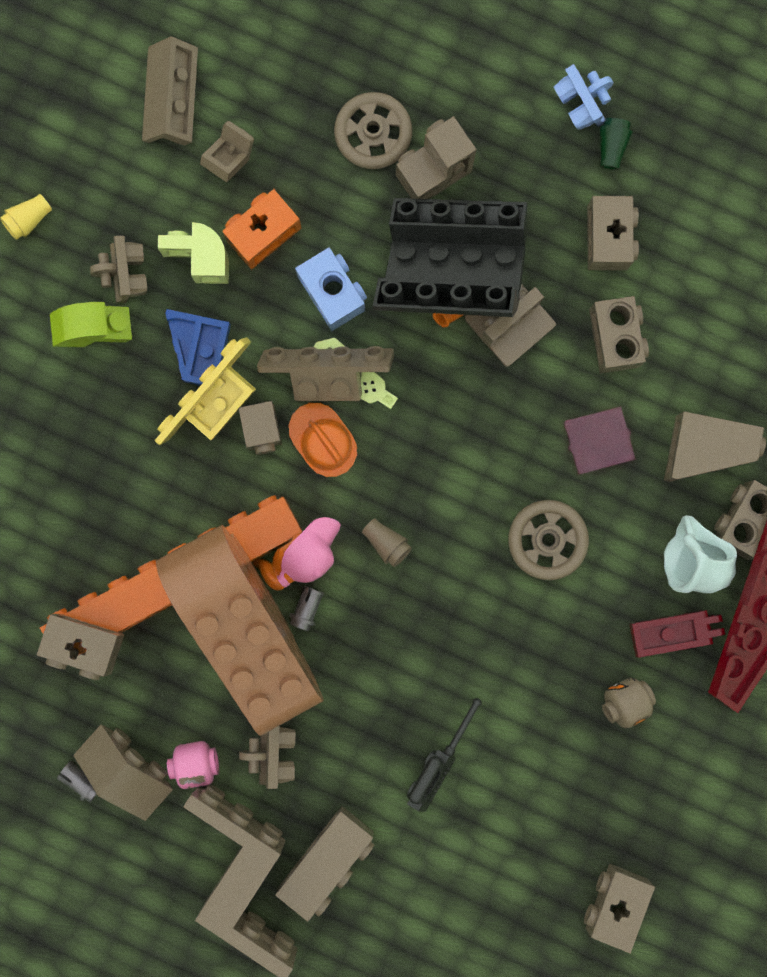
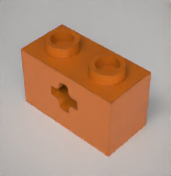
[222,189,302,270]

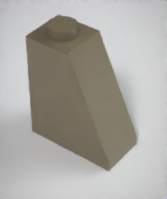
[664,412,766,482]

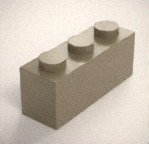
[275,806,375,922]

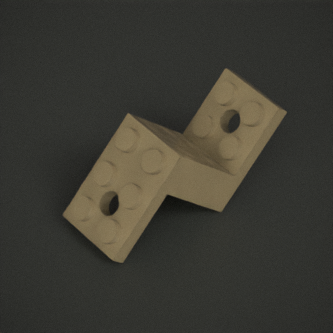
[183,784,298,977]

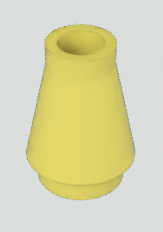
[0,194,52,240]

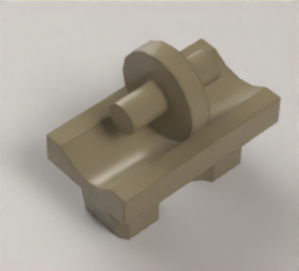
[90,236,147,304]
[239,726,296,789]

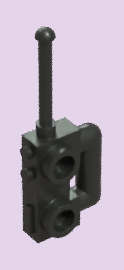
[407,698,482,812]

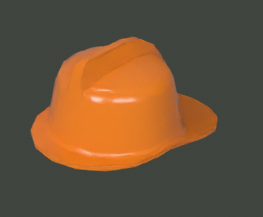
[289,403,357,477]

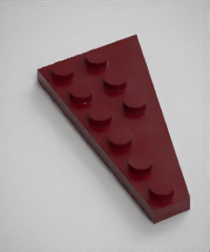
[708,521,767,713]

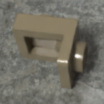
[200,121,254,182]

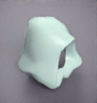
[664,515,737,594]

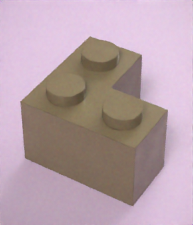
[396,116,477,199]
[73,724,173,821]

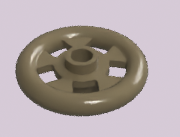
[334,92,412,169]
[508,500,589,580]

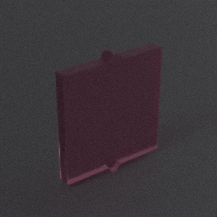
[564,407,635,475]

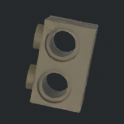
[589,296,649,374]
[714,480,767,560]

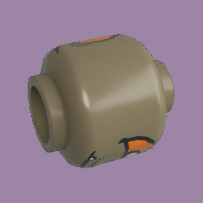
[602,677,656,729]

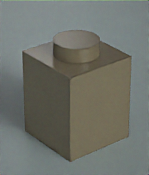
[239,401,282,455]

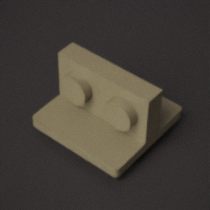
[465,284,556,367]

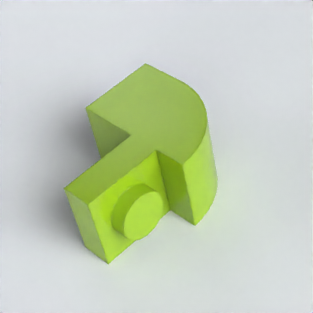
[50,302,132,347]

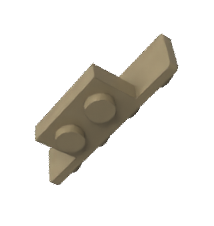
[257,346,394,401]

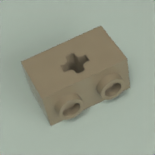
[587,196,639,271]
[37,614,124,680]
[584,864,655,954]

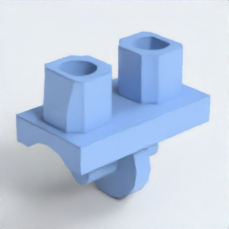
[554,64,614,130]

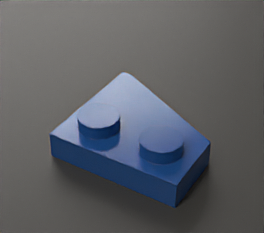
[165,309,231,386]

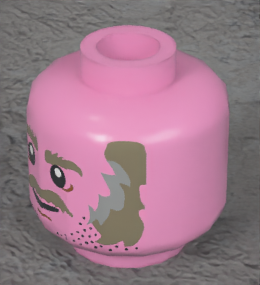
[167,741,219,789]

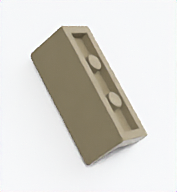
[142,36,198,145]

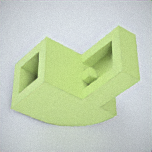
[158,222,229,284]

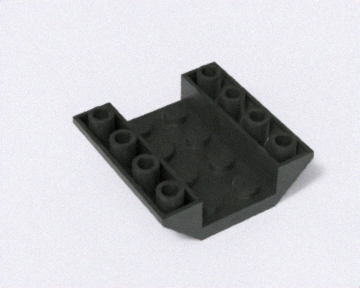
[373,198,527,317]

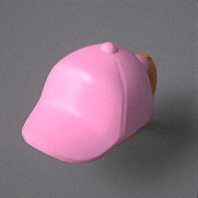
[253,517,341,591]

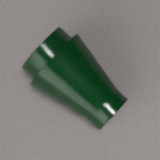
[600,118,633,170]

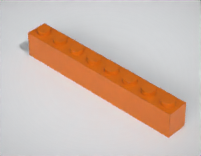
[40,495,303,655]

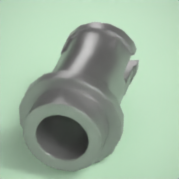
[289,586,324,631]
[57,761,97,802]

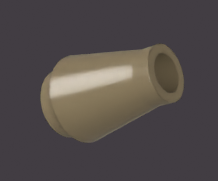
[362,518,412,567]

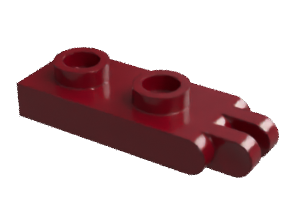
[629,610,726,658]

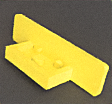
[155,337,256,445]

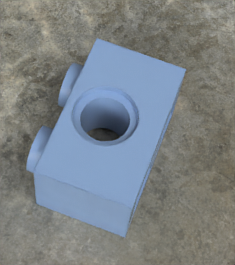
[295,247,367,331]

